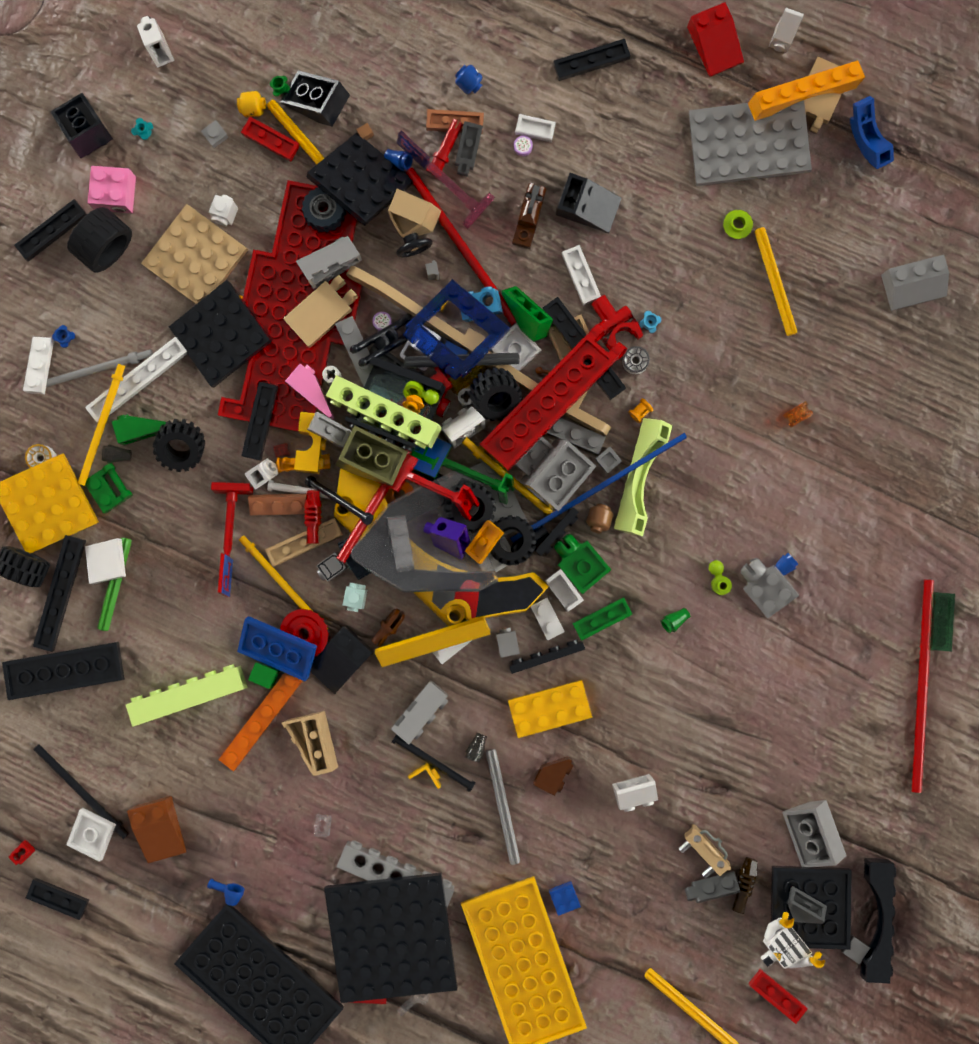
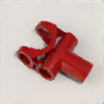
[591,295,643,351]

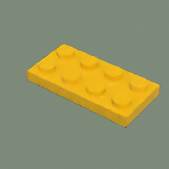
[508,680,592,738]

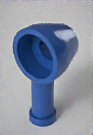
[207,879,245,906]

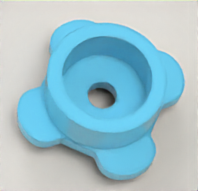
[639,311,661,333]

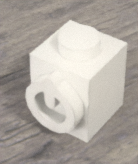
[209,195,238,227]
[245,458,279,490]

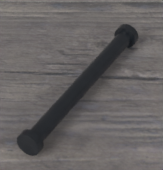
[305,475,374,525]
[392,734,476,792]

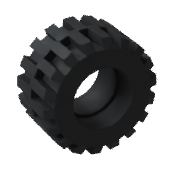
[469,368,522,421]
[153,419,205,472]
[443,481,496,533]
[490,515,536,566]
[0,546,50,587]

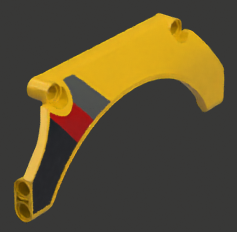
[334,419,549,626]

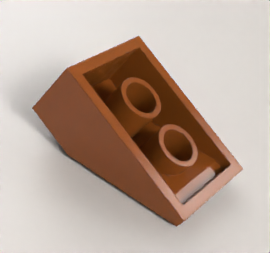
[127,796,186,863]

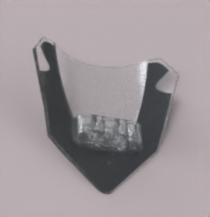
[351,471,498,593]

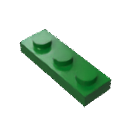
[572,597,633,641]

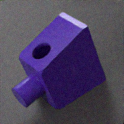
[423,517,471,560]

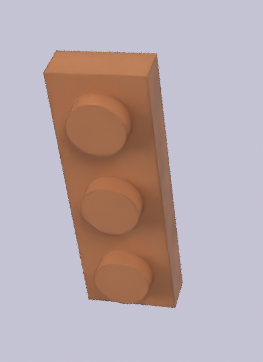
[426,109,484,134]
[248,494,307,515]

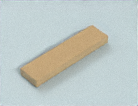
[265,518,343,567]

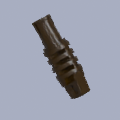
[732,857,758,914]

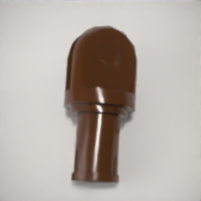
[371,608,405,647]

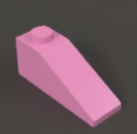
[285,364,334,420]

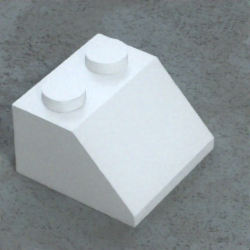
[612,774,658,812]

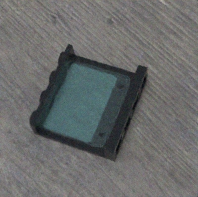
[345,356,446,452]

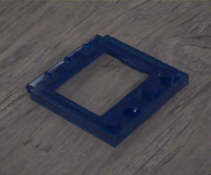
[403,279,510,380]

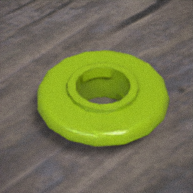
[723,210,753,239]

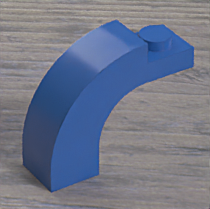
[850,96,894,169]

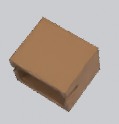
[356,123,374,140]

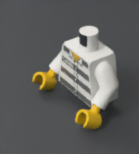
[760,912,825,969]

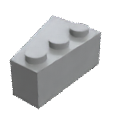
[296,236,362,290]

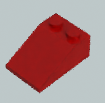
[687,2,744,77]

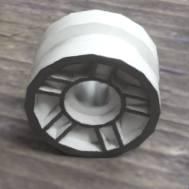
[622,346,650,375]

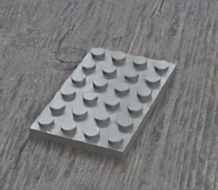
[689,100,812,186]

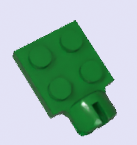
[554,534,611,594]

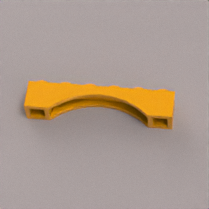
[748,60,865,121]

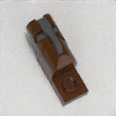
[512,183,546,249]

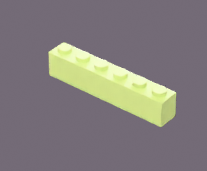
[126,664,248,727]

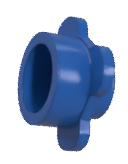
[52,325,75,348]

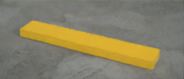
[375,616,490,667]

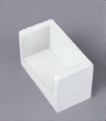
[544,569,584,612]

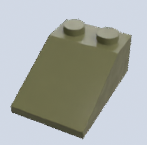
[335,425,408,486]

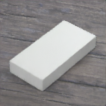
[515,114,556,142]

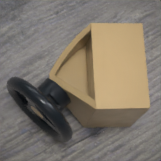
[388,189,442,258]

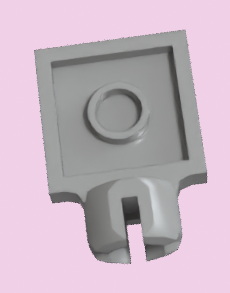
[741,558,799,618]

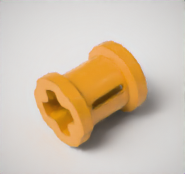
[628,398,653,424]

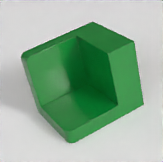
[248,662,280,689]

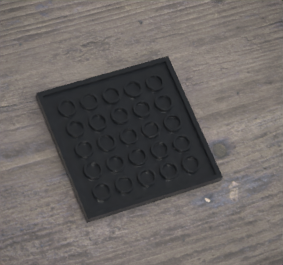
[324,872,458,1003]

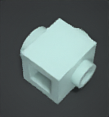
[343,582,368,612]

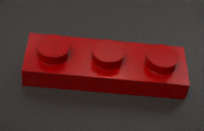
[241,117,300,162]
[748,968,808,1024]

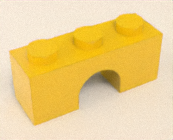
[294,412,326,474]

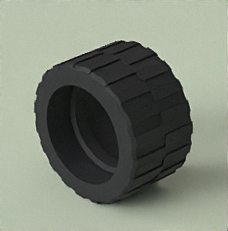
[67,207,132,273]

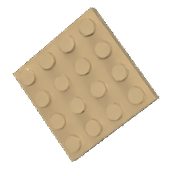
[141,204,248,304]

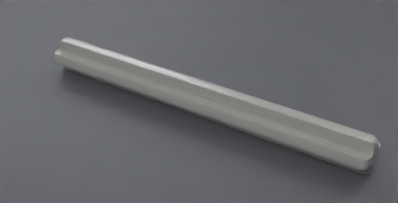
[486,749,520,865]

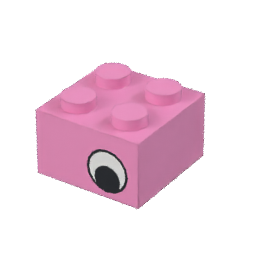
[88,166,136,213]

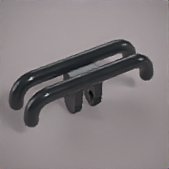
[350,314,419,367]

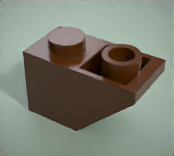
[533,756,573,796]

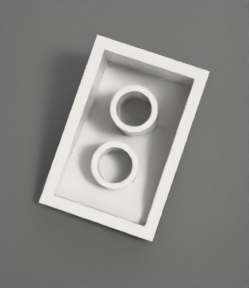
[441,407,485,449]

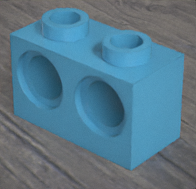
[458,287,503,322]

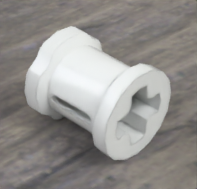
[322,366,341,386]

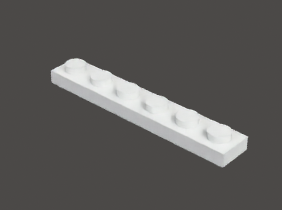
[85,337,187,423]

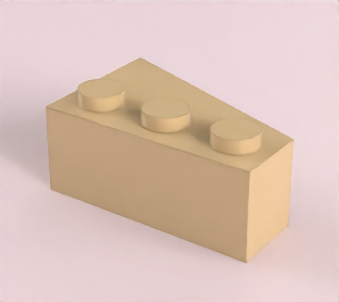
[282,711,338,776]

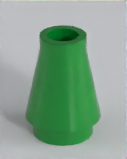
[661,608,691,633]

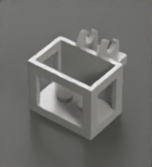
[515,437,596,511]

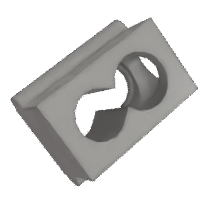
[425,260,440,280]

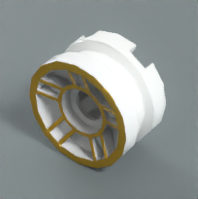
[25,444,57,468]

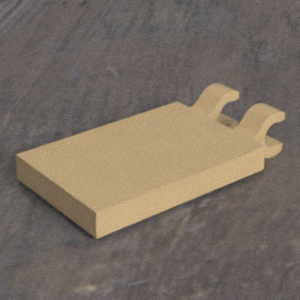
[804,57,842,134]
[283,275,358,348]

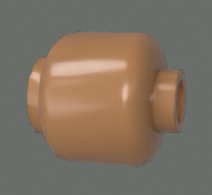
[586,504,613,534]

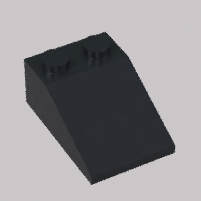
[280,71,350,127]
[50,93,113,158]
[310,626,374,694]

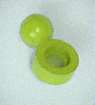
[403,381,439,405]
[708,560,732,595]

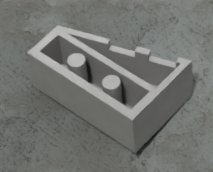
[391,680,448,744]

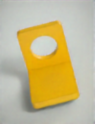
[408,763,441,789]

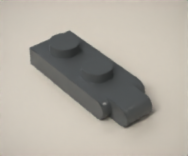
[455,121,483,177]
[685,871,740,903]

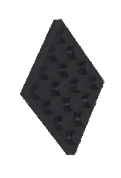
[306,132,413,226]
[169,280,272,388]
[771,866,852,950]

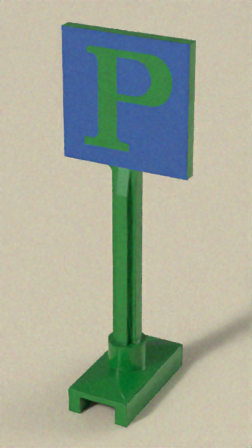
[410,438,515,505]

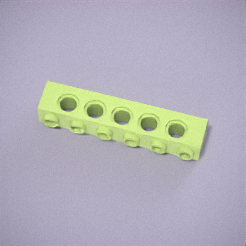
[326,375,442,449]

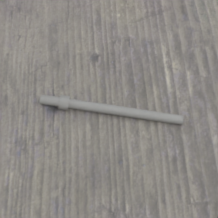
[46,349,153,387]

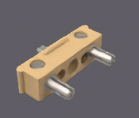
[679,824,731,878]

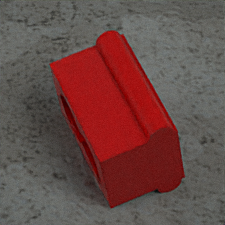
[9,840,35,865]

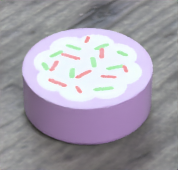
[514,136,533,156]
[373,312,392,331]

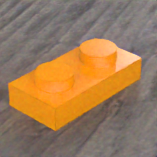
[465,520,504,564]

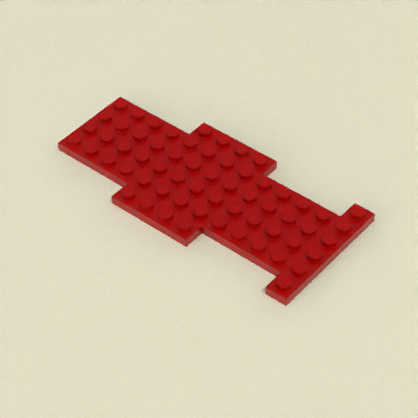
[218,180,363,432]

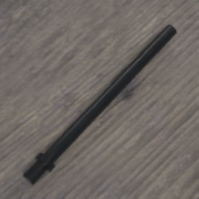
[33,744,129,839]

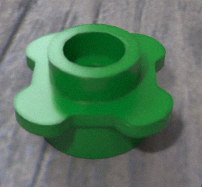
[270,76,290,97]

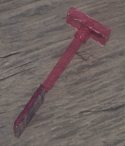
[396,130,495,229]

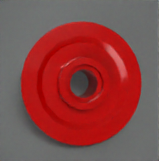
[280,608,329,657]

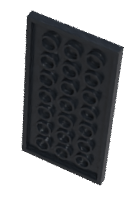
[174,904,344,1044]

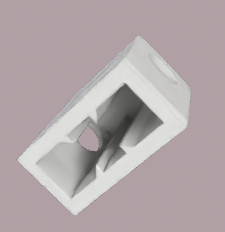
[137,16,174,68]

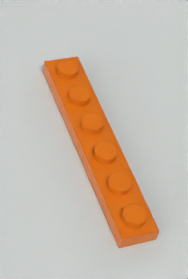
[218,673,303,772]

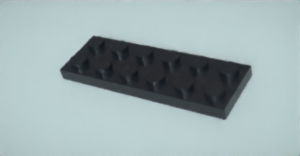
[2,642,125,700]

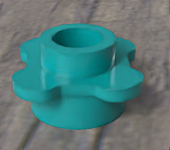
[131,118,153,140]

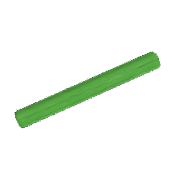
[97,537,132,631]

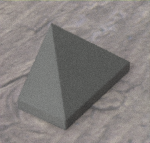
[788,886,827,924]

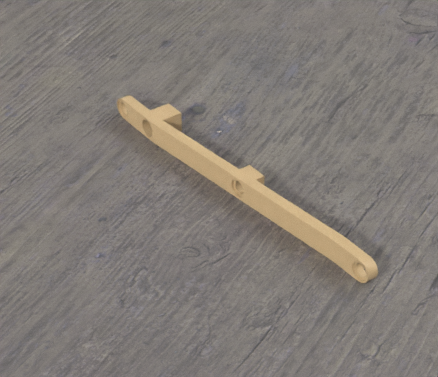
[346,266,611,437]

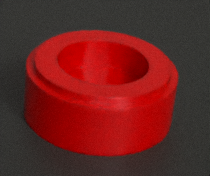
[436,398,451,418]

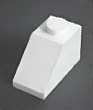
[769,8,804,53]

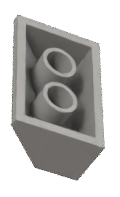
[881,255,949,311]
[782,800,847,867]

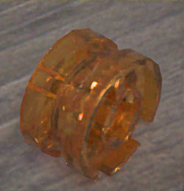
[783,401,814,428]

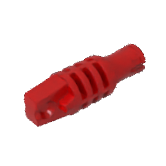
[304,490,322,544]

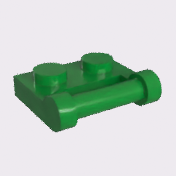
[85,463,133,514]

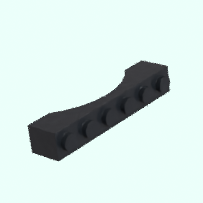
[860,858,896,984]

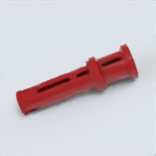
[426,119,464,178]

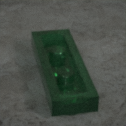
[930,592,955,652]

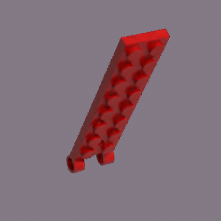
[480,324,627,471]

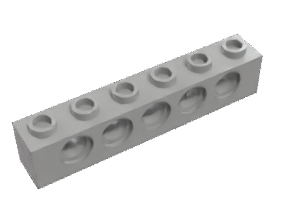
[336,840,455,907]

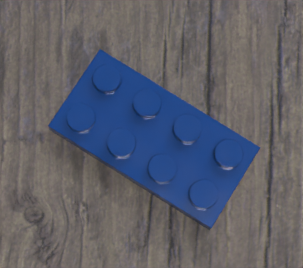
[237,616,317,681]

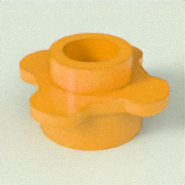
[403,395,424,414]

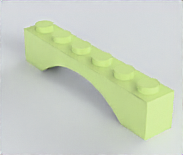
[614,418,672,536]

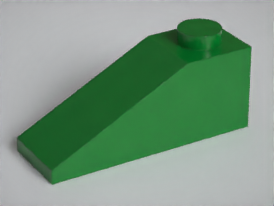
[501,286,553,342]
[111,415,166,446]

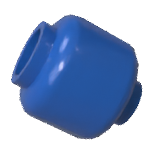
[455,65,483,94]

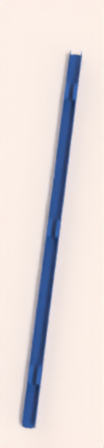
[510,433,687,543]

